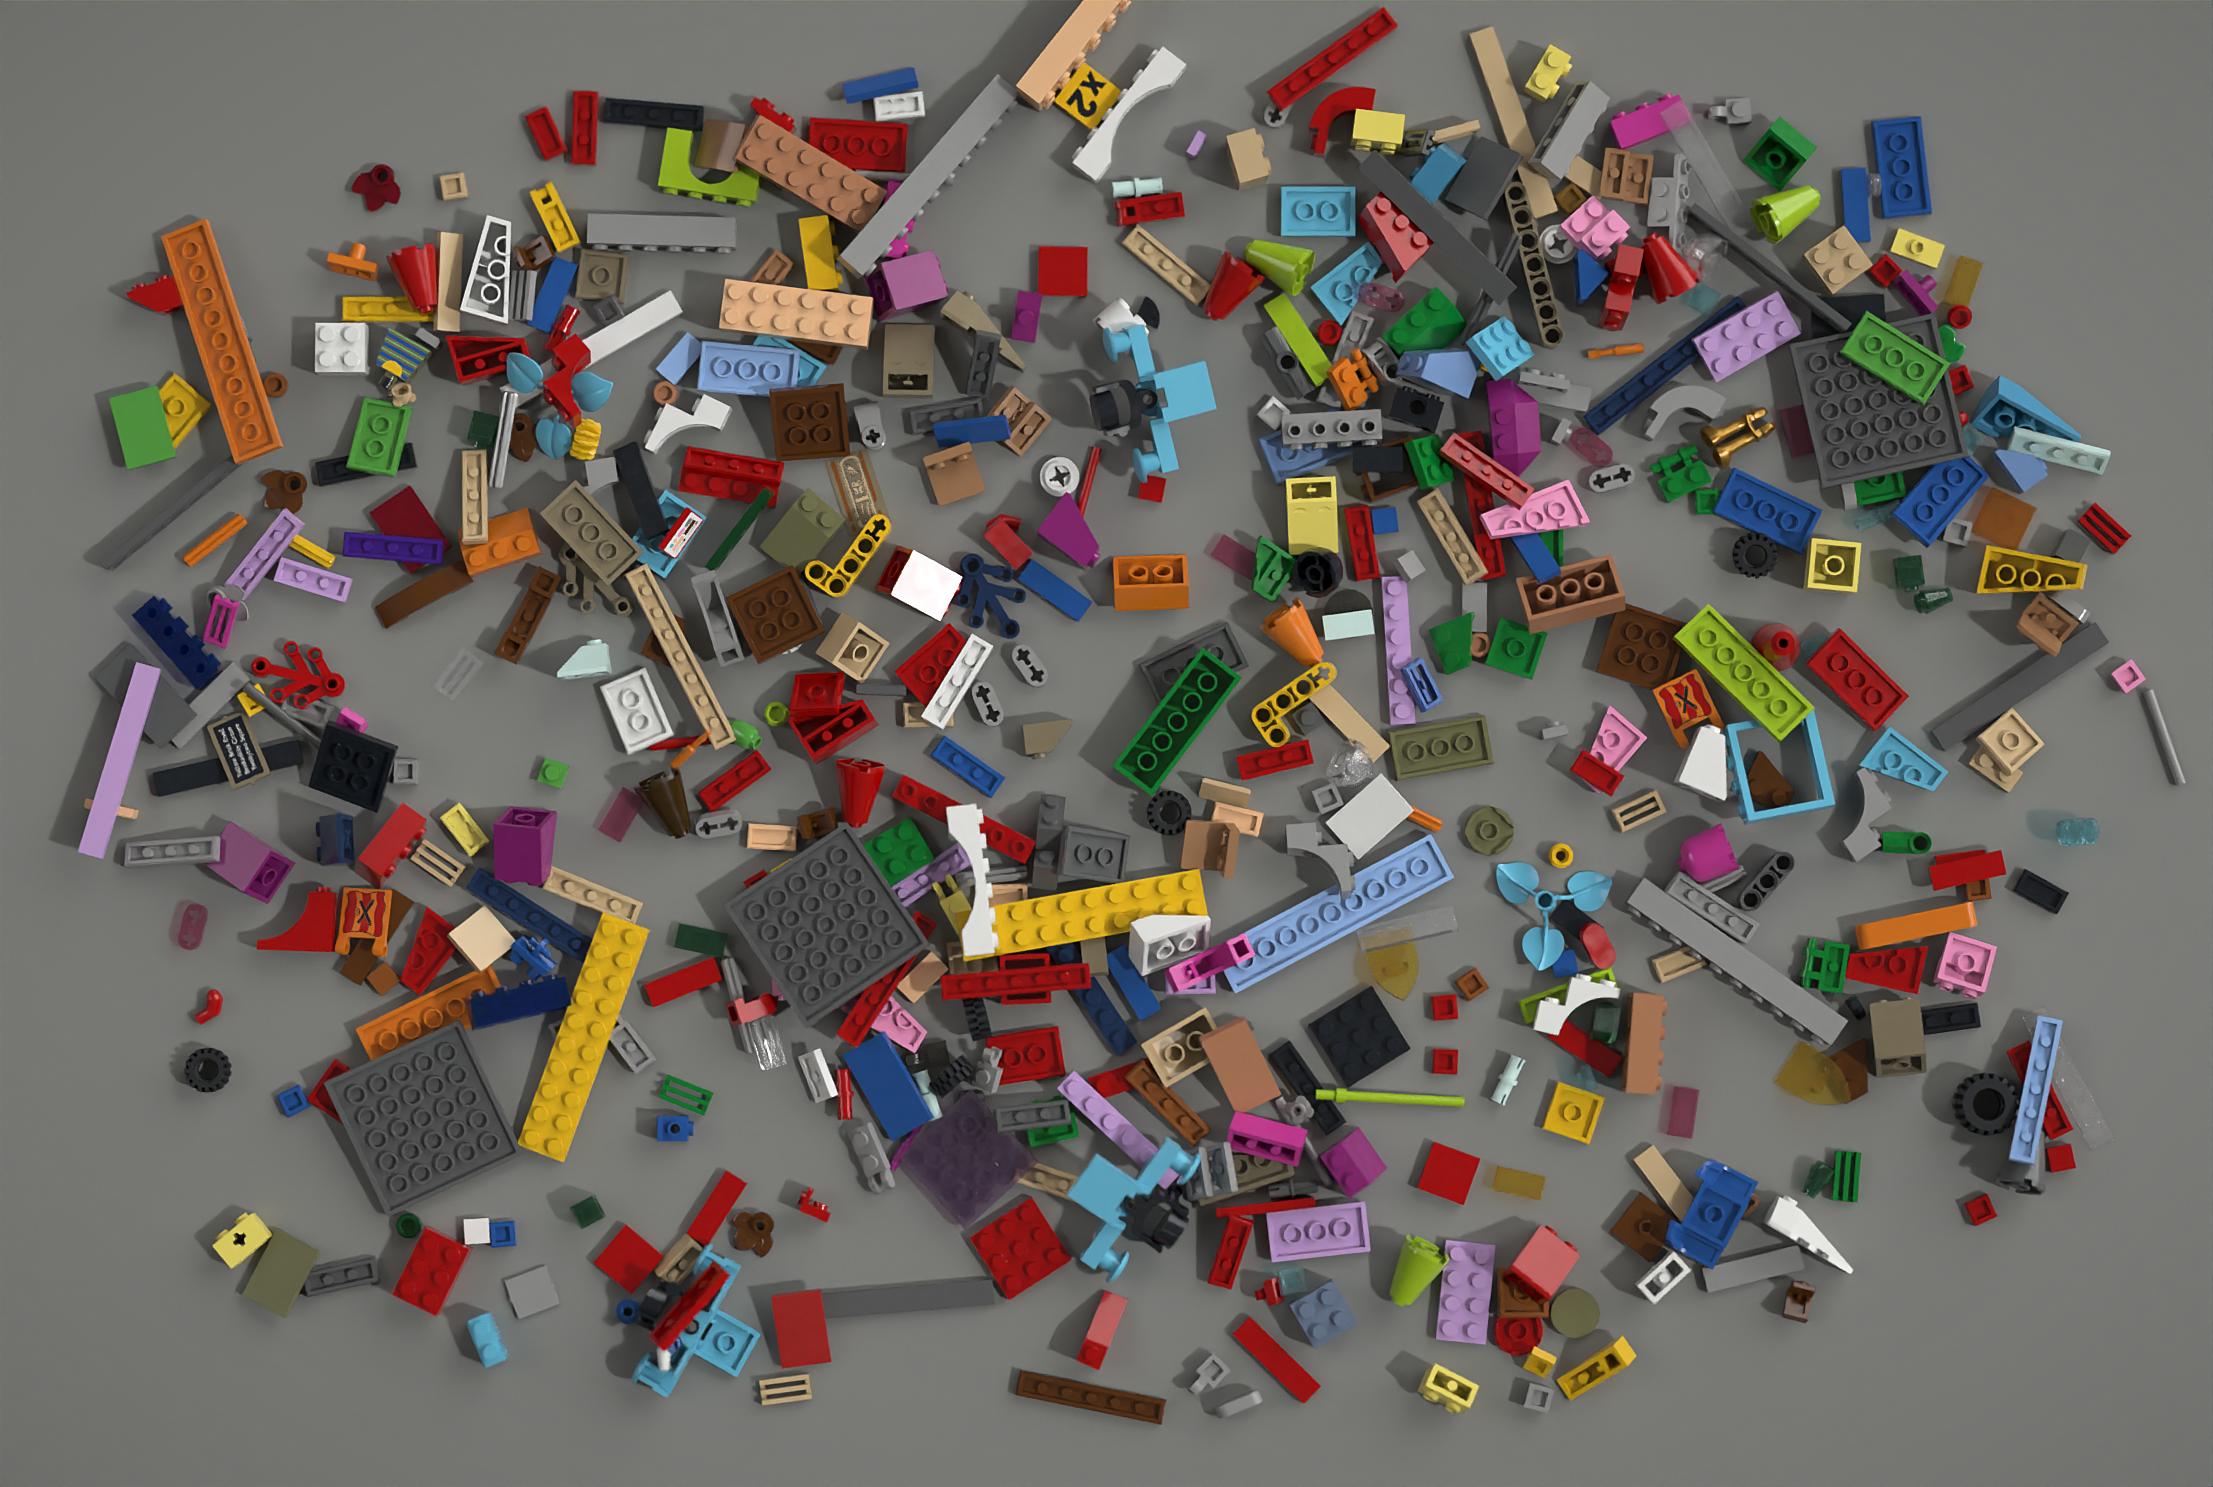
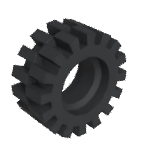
[1732,532,1778,579]
[1147,790,1192,835]
[962,997,992,1042]
[184,1048,232,1093]
[929,1055,975,1099]

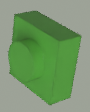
[537,757,570,789]

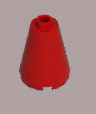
[1640,233,1700,304]
[386,244,437,315]
[1203,250,1266,322]
[1751,623,1800,672]
[836,758,885,828]

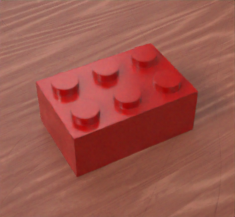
[391,1226,473,1316]

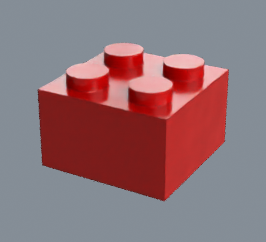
[1000,953,1052,1005]

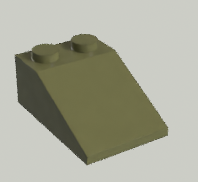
[760,488,845,576]

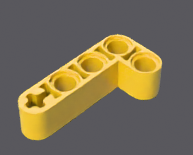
[805,514,891,599]
[1251,662,1337,747]

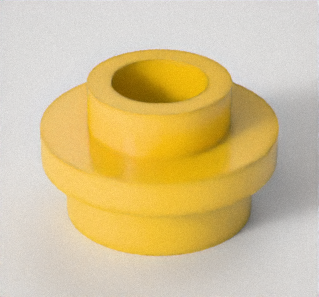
[1548,843,1573,868]

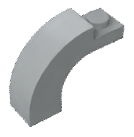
[1643,385,1727,442]

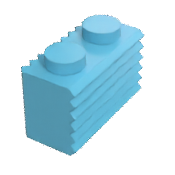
[466,1312,510,1368]

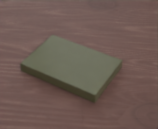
[242,1228,321,1318]

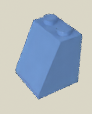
[1396,348,1481,398]

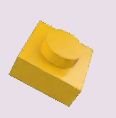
[236,683,266,717]
[1523,1346,1557,1379]

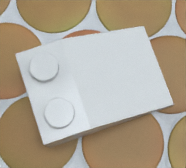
[1128,915,1211,976]

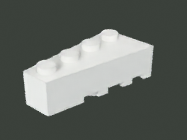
[460,215,511,326]

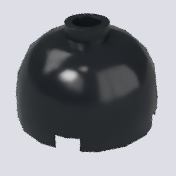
[1293,547,1343,598]

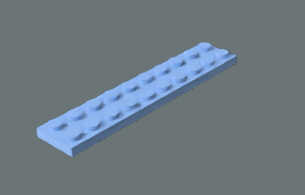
[1223,834,1454,994]

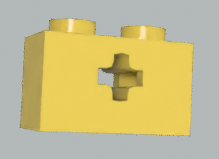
[213,1213,273,1269]

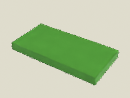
[1839,311,1951,406]

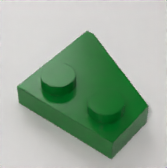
[1251,535,1296,603]
[1428,612,1475,675]

